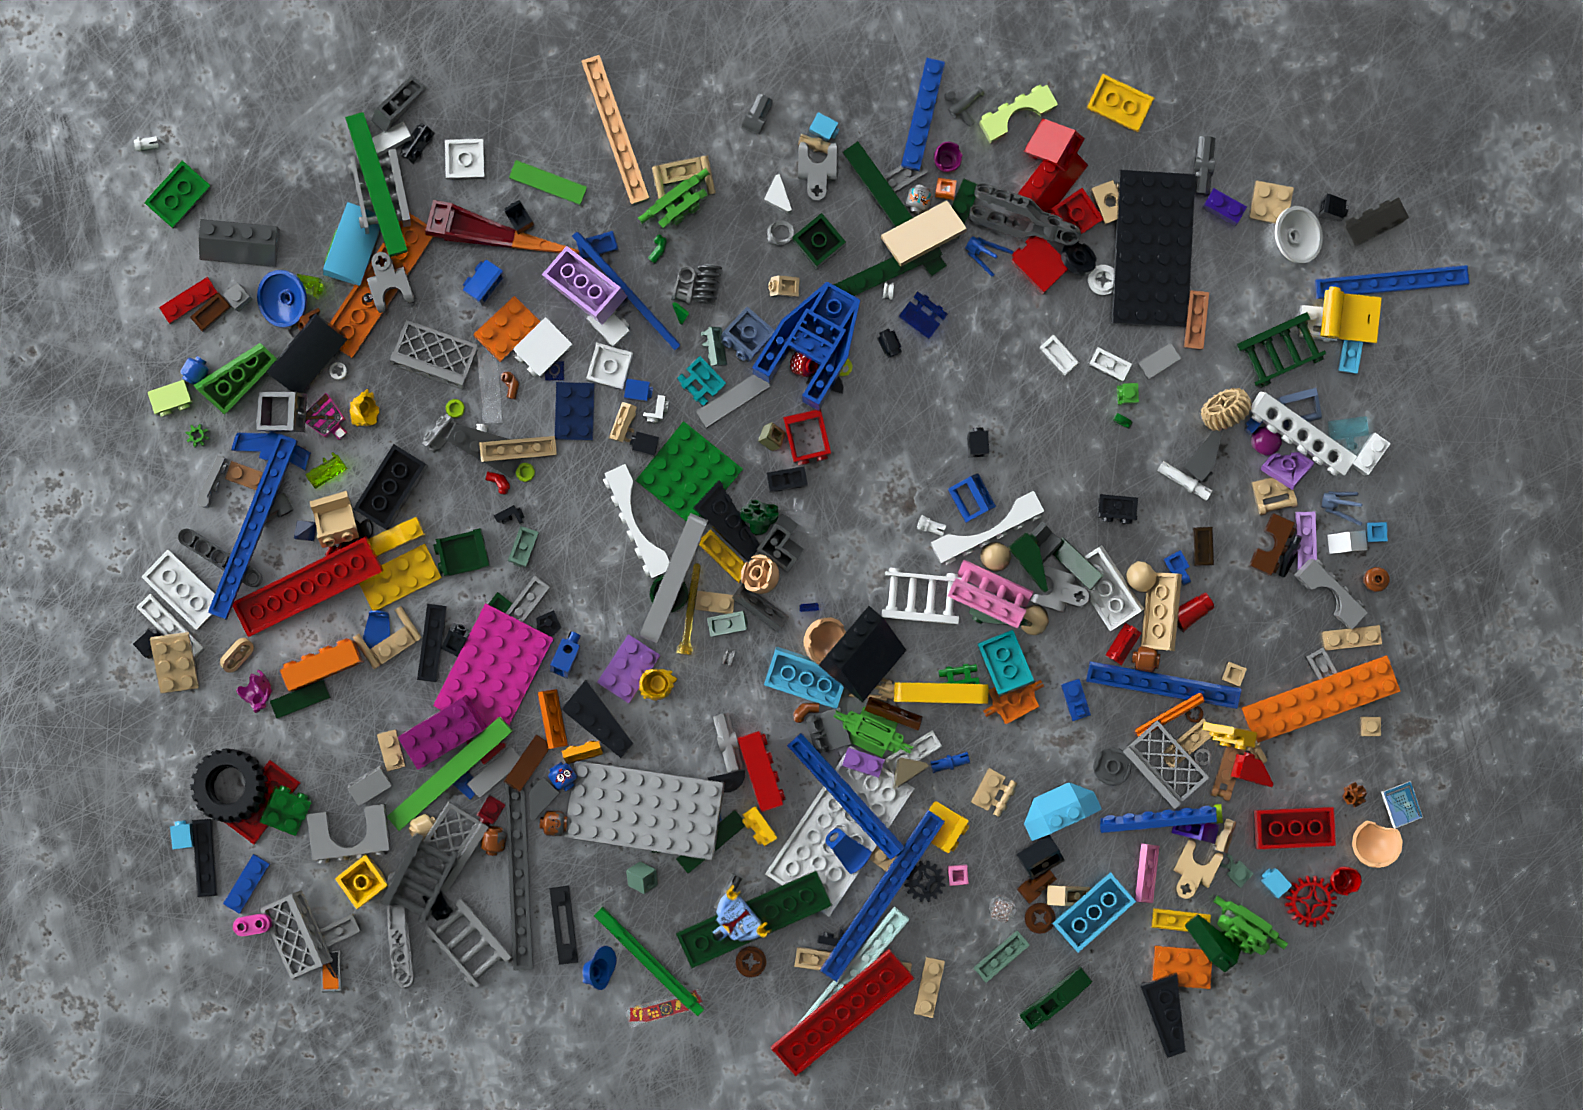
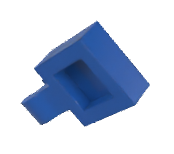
[1164,550,1191,586]

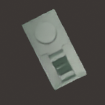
[701,327,727,366]
[508,526,539,567]
[707,611,748,637]

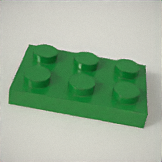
[144,161,212,229]

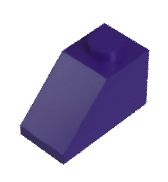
[1172,823,1219,844]

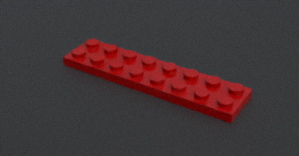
[233,536,384,637]
[771,949,915,1076]

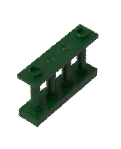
[1237,312,1326,388]

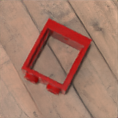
[783,409,831,466]

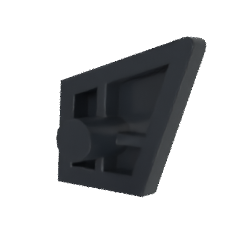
[536,610,562,637]

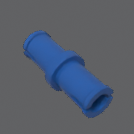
[930,752,970,773]

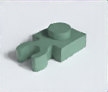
[1220,854,1253,888]

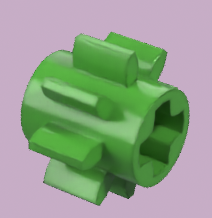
[185,424,210,448]

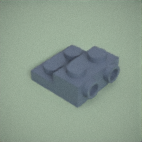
[720,307,775,362]

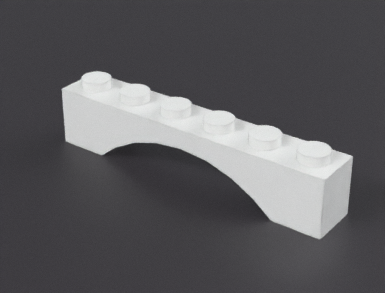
[603,464,670,579]
[930,491,1044,565]

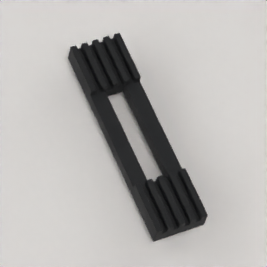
[549,885,578,965]

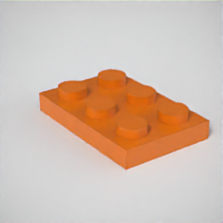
[473,296,540,362]
[1152,946,1212,989]

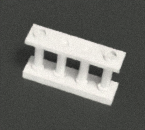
[881,568,962,625]

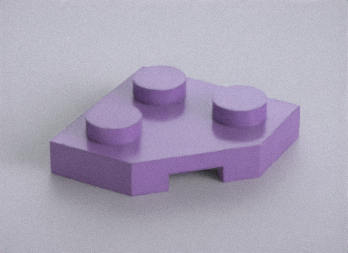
[1261,452,1315,490]

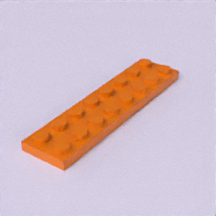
[330,213,434,359]
[1241,655,1401,743]

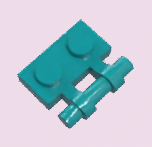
[677,356,727,406]

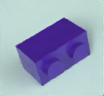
[1202,188,1247,226]

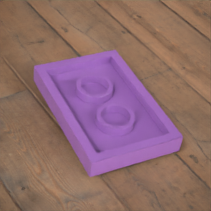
[597,634,661,703]

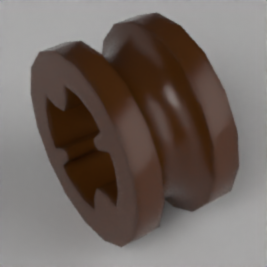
[1185,706,1203,722]

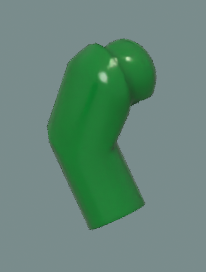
[648,234,667,263]

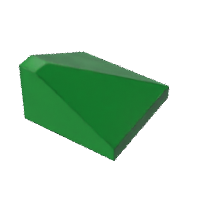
[672,302,690,325]

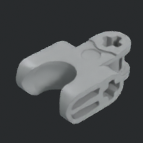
[798,142,838,200]
[367,252,414,313]
[1030,566,1091,613]

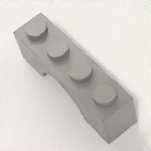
[1294,559,1368,629]

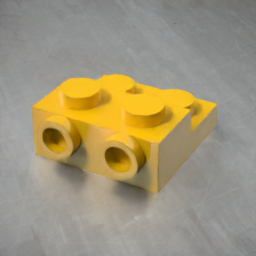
[1202,722,1257,750]
[742,806,777,846]

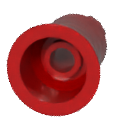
[1177,593,1215,633]

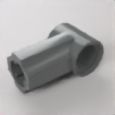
[741,93,773,135]
[266,493,294,523]

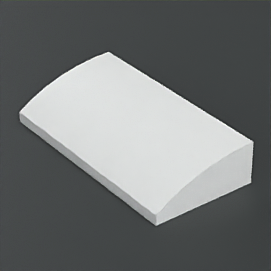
[1071,545,1144,631]

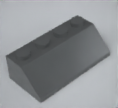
[199,219,280,267]

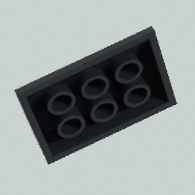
[818,606,906,703]

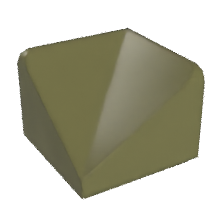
[758,422,786,451]

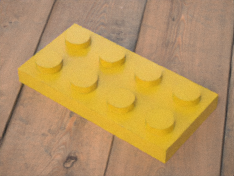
[359,543,442,611]

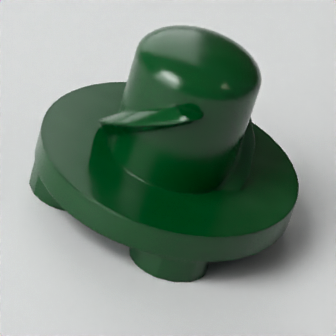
[740,499,779,535]

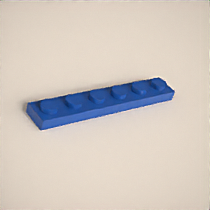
[901,57,945,171]
[1100,806,1217,833]

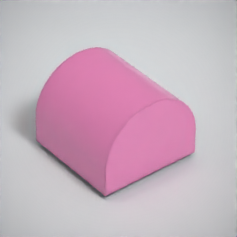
[948,864,969,886]

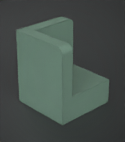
[626,862,658,894]

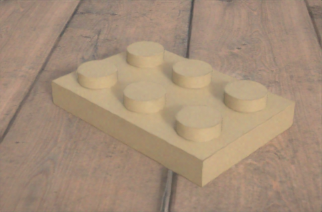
[150,632,199,693]

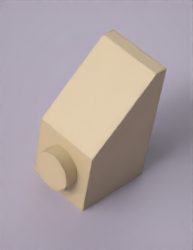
[1047,885,1090,906]

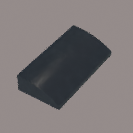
[267,314,348,393]

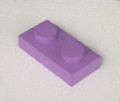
[842,748,885,778]

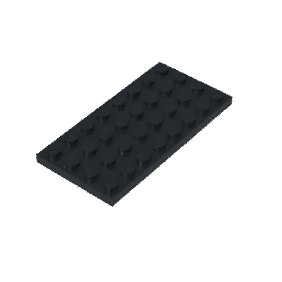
[1111,170,1196,327]

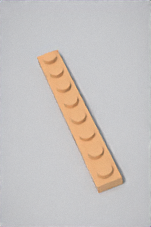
[582,55,649,205]

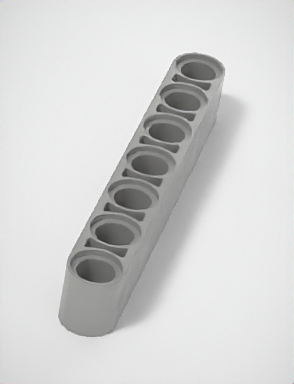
[640,513,709,643]

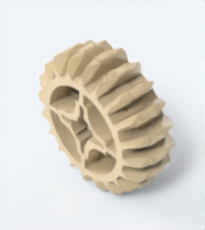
[1201,388,1252,431]

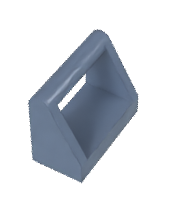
[1277,388,1322,428]

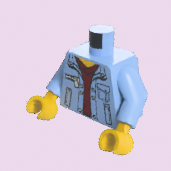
[713,885,771,941]

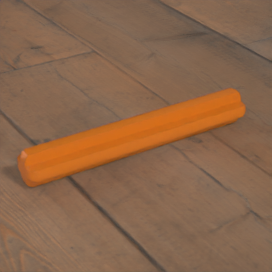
[1135,693,1205,737]

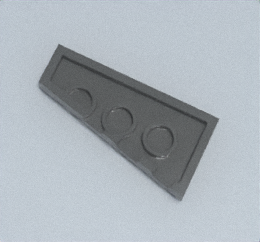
[445,423,523,478]

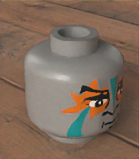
[906,185,933,215]

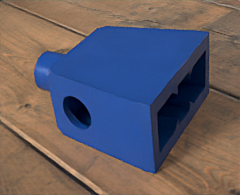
[550,631,581,679]

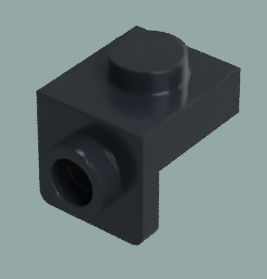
[503,200,535,235]

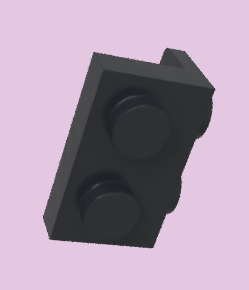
[1097,494,1138,524]

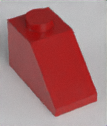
[1231,752,1273,787]

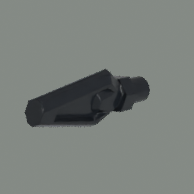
[1279,535,1302,577]

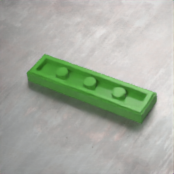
[509,160,587,205]

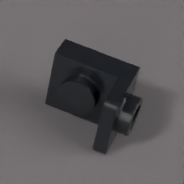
[494,505,525,524]
[441,623,471,657]
[133,628,162,658]
[422,889,453,921]
[817,927,845,946]

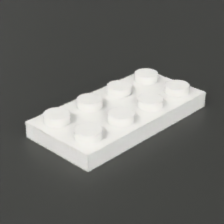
[142,549,215,630]

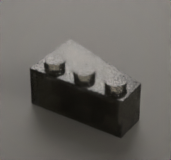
[1342,197,1409,248]

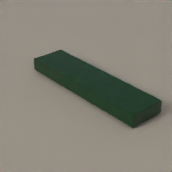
[676,810,745,874]

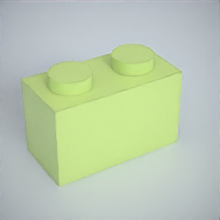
[147,380,194,417]

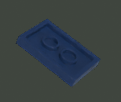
[555,382,595,441]

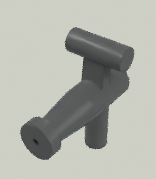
[944,86,985,126]

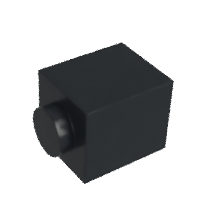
[629,432,660,457]

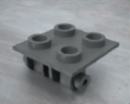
[805,707,852,754]

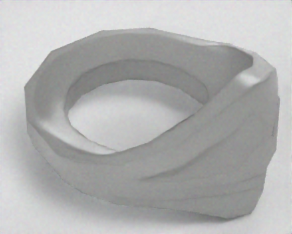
[767,220,794,245]

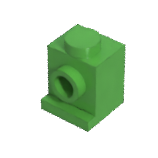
[1117,383,1139,405]

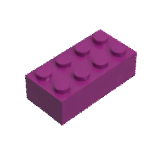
[397,695,486,770]

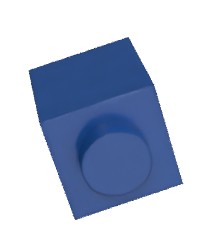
[624,379,653,402]

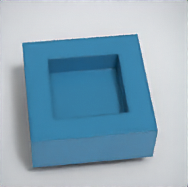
[1367,522,1388,542]

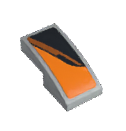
[321,950,341,993]

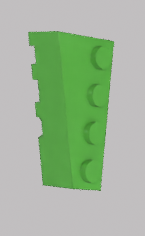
[194,343,277,415]

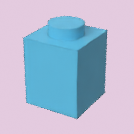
[809,112,840,142]
[170,820,194,849]
[1261,868,1292,899]

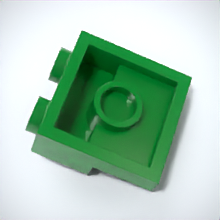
[260,785,312,836]

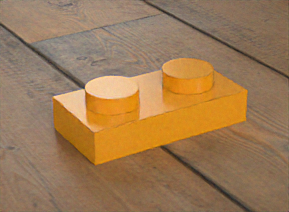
[562,741,603,764]

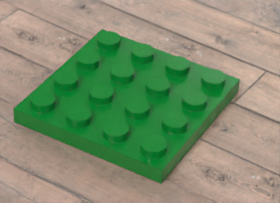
[635,421,743,522]

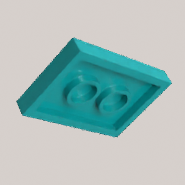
[978,630,1035,697]

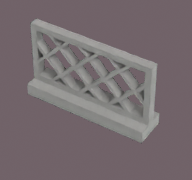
[390,320,478,390]
[1123,720,1210,809]
[408,802,489,892]
[260,890,333,979]

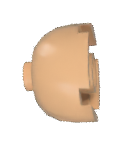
[741,554,780,594]

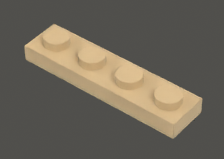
[479,436,557,462]

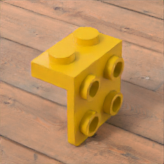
[929,802,969,854]

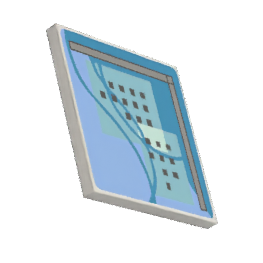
[1381,781,1423,829]

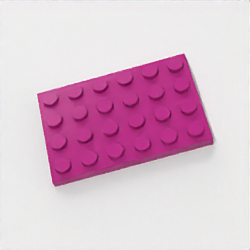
[433,603,554,731]

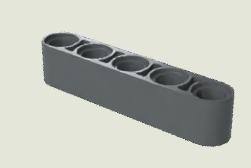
[178,528,262,587]

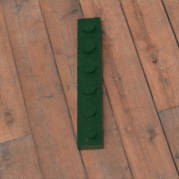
[833,247,943,296]

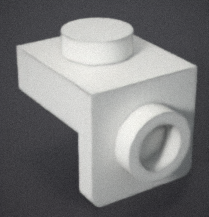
[643,395,669,423]

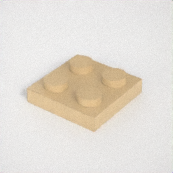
[1249,181,1294,224]

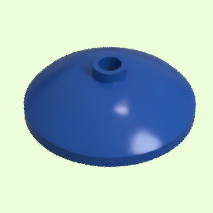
[257,270,307,327]

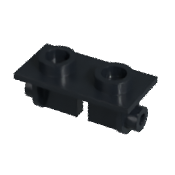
[400,123,435,164]

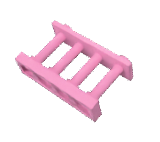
[947,560,1034,628]

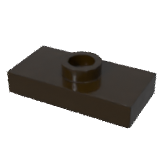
[1193,527,1214,566]

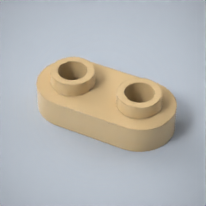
[220,638,254,673]

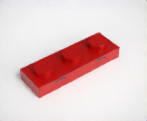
[159,277,218,324]

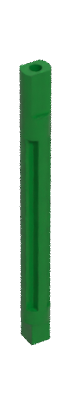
[594,907,705,1017]

